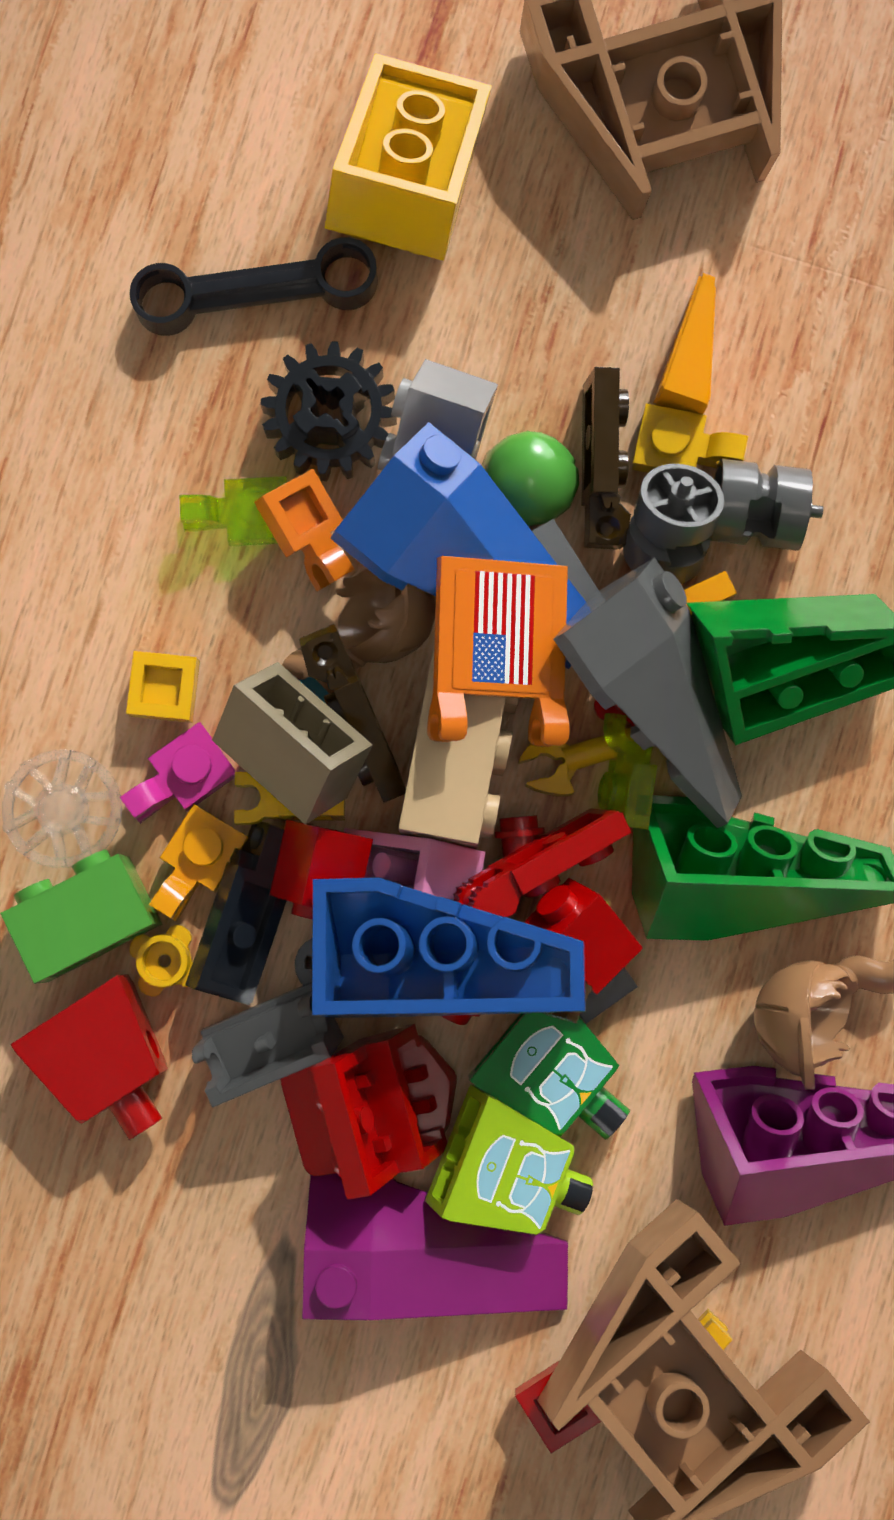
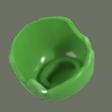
[481,431,579,526]

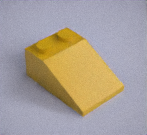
[325,53,492,261]

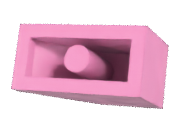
[344,828,486,900]

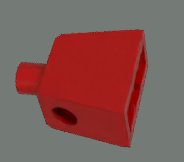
[10,974,168,1141]

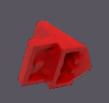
[280,1024,457,1199]

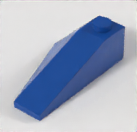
[330,422,586,669]
[312,877,586,1018]

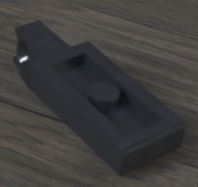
[185,821,287,1005]

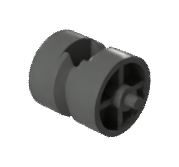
[711,459,823,551]
[623,464,724,584]

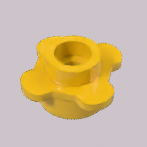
[129,925,193,997]

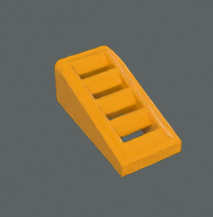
[653,273,716,414]

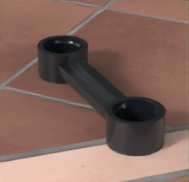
[129,237,378,336]

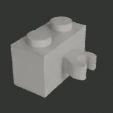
[378,359,498,470]

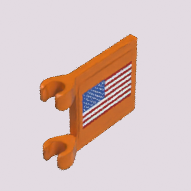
[427,556,569,747]

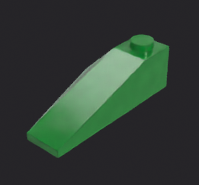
[632,794,894,941]

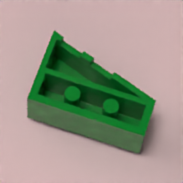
[687,594,894,746]

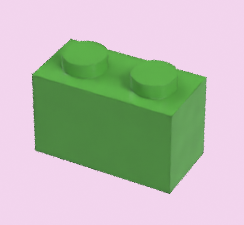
[0,850,163,984]

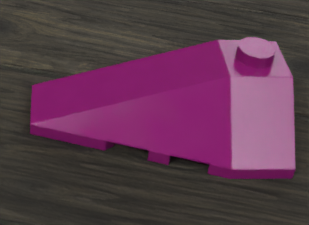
[302,1173,568,1320]

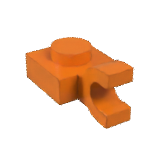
[254,469,355,592]

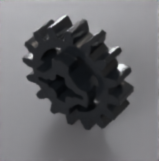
[260,341,397,482]

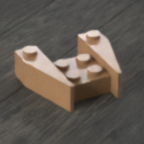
[519,0,782,220]
[537,1199,870,1520]

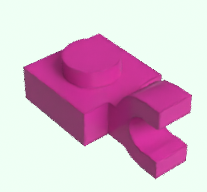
[119,722,236,824]

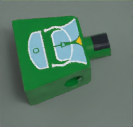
[468,1013,630,1140]

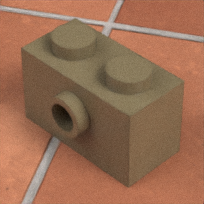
[212,662,373,825]

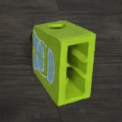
[425,1084,593,1235]

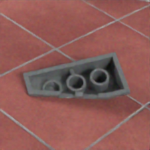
[554,557,742,828]

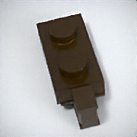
[581,367,631,549]
[299,624,406,803]

